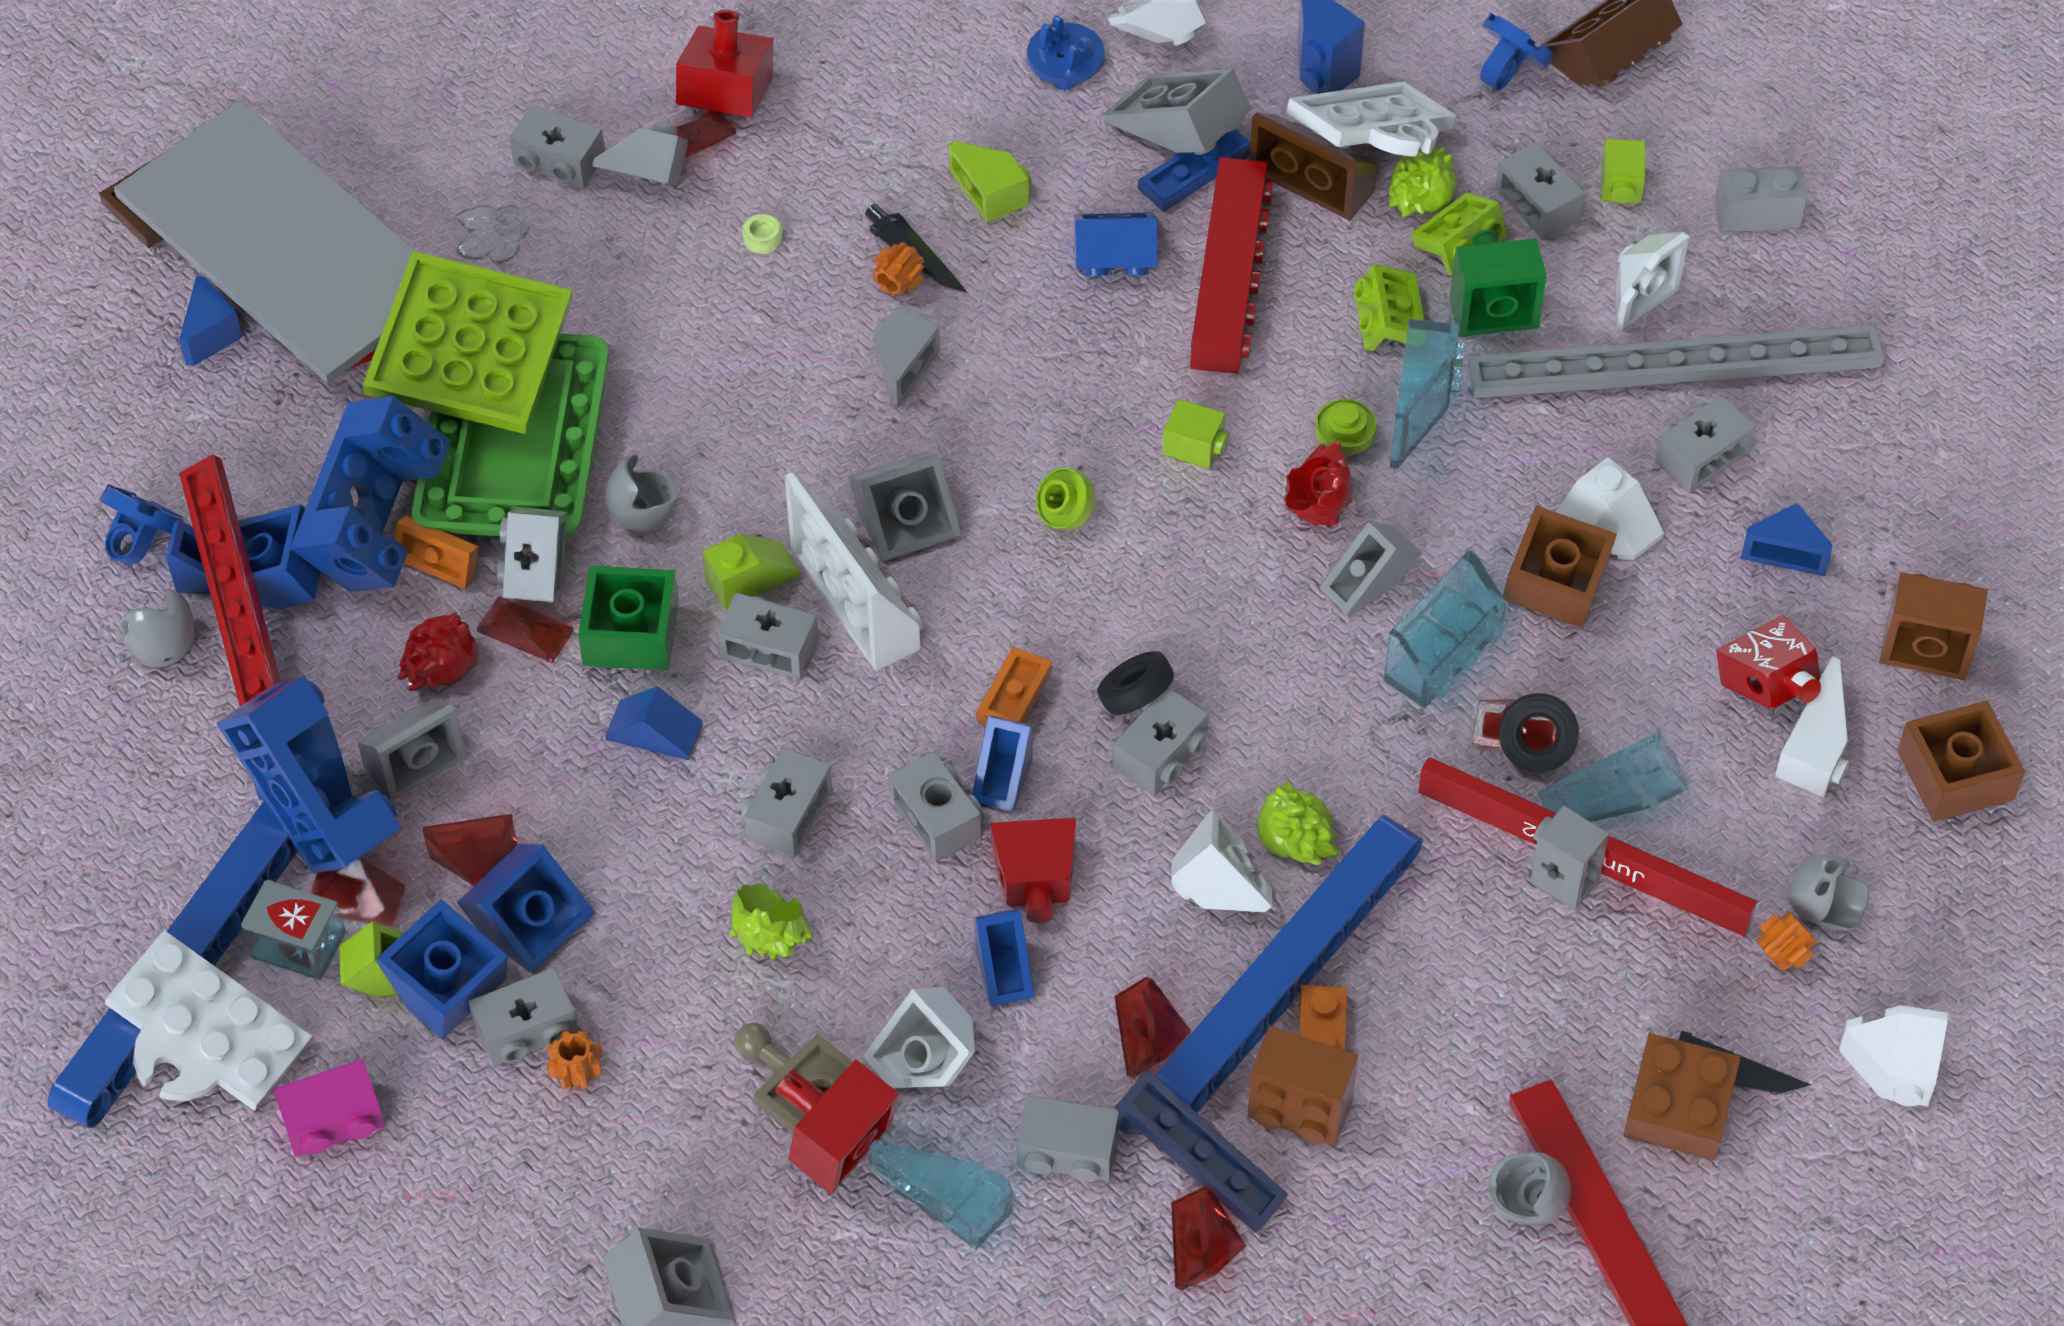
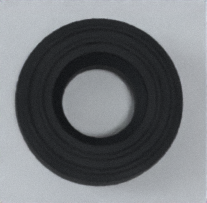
[1097,651,1174,715]
[1499,693,1579,773]

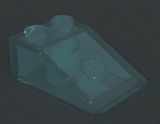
[1390,319,1465,469]

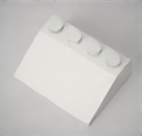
[785,472,923,671]

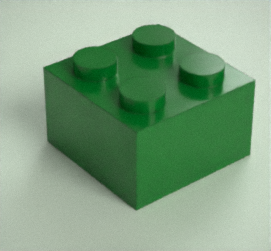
[578,565,679,671]

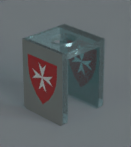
[241,880,346,981]

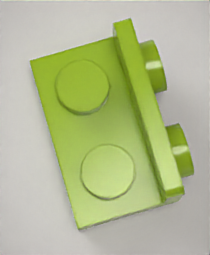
[1410,192,1508,276]
[1353,263,1428,351]

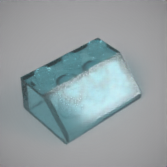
[1384,550,1507,709]

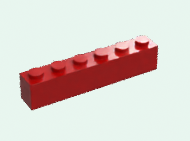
[1190,157,1274,374]

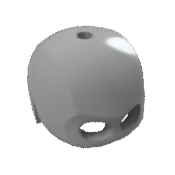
[604,454,678,532]
[119,589,195,668]
[1788,855,1869,931]
[1489,1152,1572,1226]

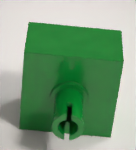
[1449,230,1547,337]

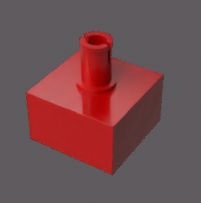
[676,9,774,118]
[775,1059,899,1195]

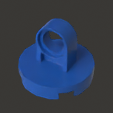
[1480,12,1555,91]
[99,484,184,565]

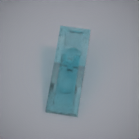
[1538,733,1689,822]
[868,1140,1013,1250]

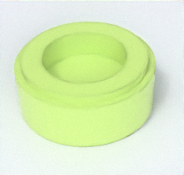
[742,214,783,254]

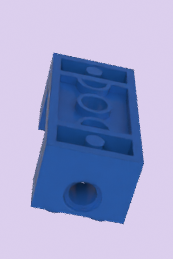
[290,396,451,592]
[216,676,402,873]

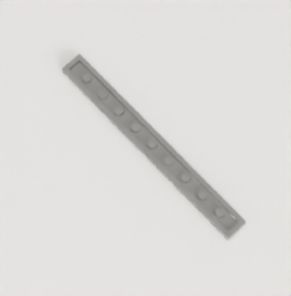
[1468,325,1884,398]

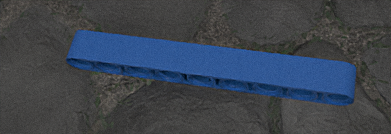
[47,800,298,1128]
[1155,815,1423,1113]

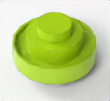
[1315,399,1376,456]
[1036,467,1095,531]

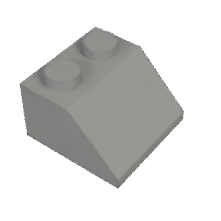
[848,451,962,561]
[358,699,466,802]
[602,1227,734,1326]

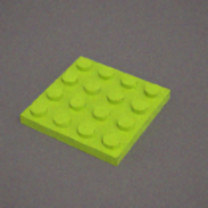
[363,250,573,434]

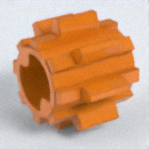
[872,242,924,297]
[1755,911,1817,971]
[546,1031,603,1089]

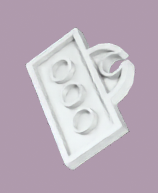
[1286,81,1456,156]
[105,930,313,1111]

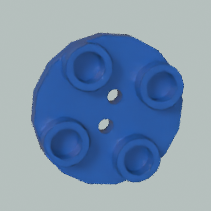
[1027,15,1105,90]

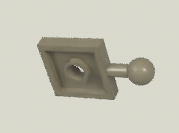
[734,1023,853,1134]

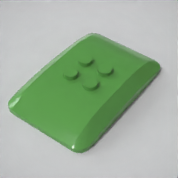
[412,334,609,539]

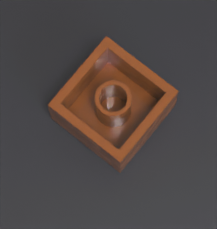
[1502,505,1617,628]
[1879,572,1988,681]
[1897,700,2025,822]
[1247,1026,1358,1146]
[1623,1033,1741,1160]

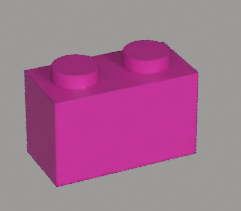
[273,1059,385,1157]

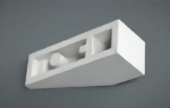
[1775,656,1849,798]

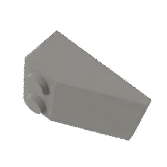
[1102,69,1251,155]

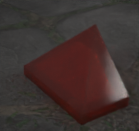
[671,109,736,160]
[477,596,574,663]
[1471,699,1556,750]
[423,814,518,886]
[310,857,405,927]
[1114,976,1191,1078]
[1171,1186,1246,1291]

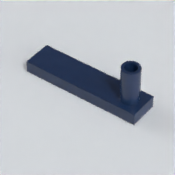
[1114,1070,1289,1233]

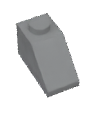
[592,123,689,187]
[873,307,940,408]
[1319,522,1421,615]

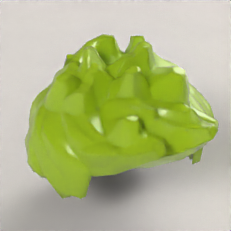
[1388,146,1458,217]
[1256,781,1339,867]
[729,883,813,960]

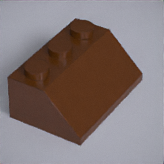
[1539,0,1683,87]
[1249,112,1378,221]

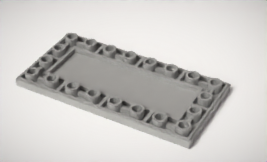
[114,100,416,384]

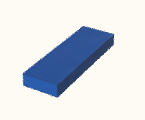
[1138,129,1250,212]

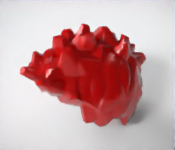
[1283,441,1353,528]
[397,613,479,691]

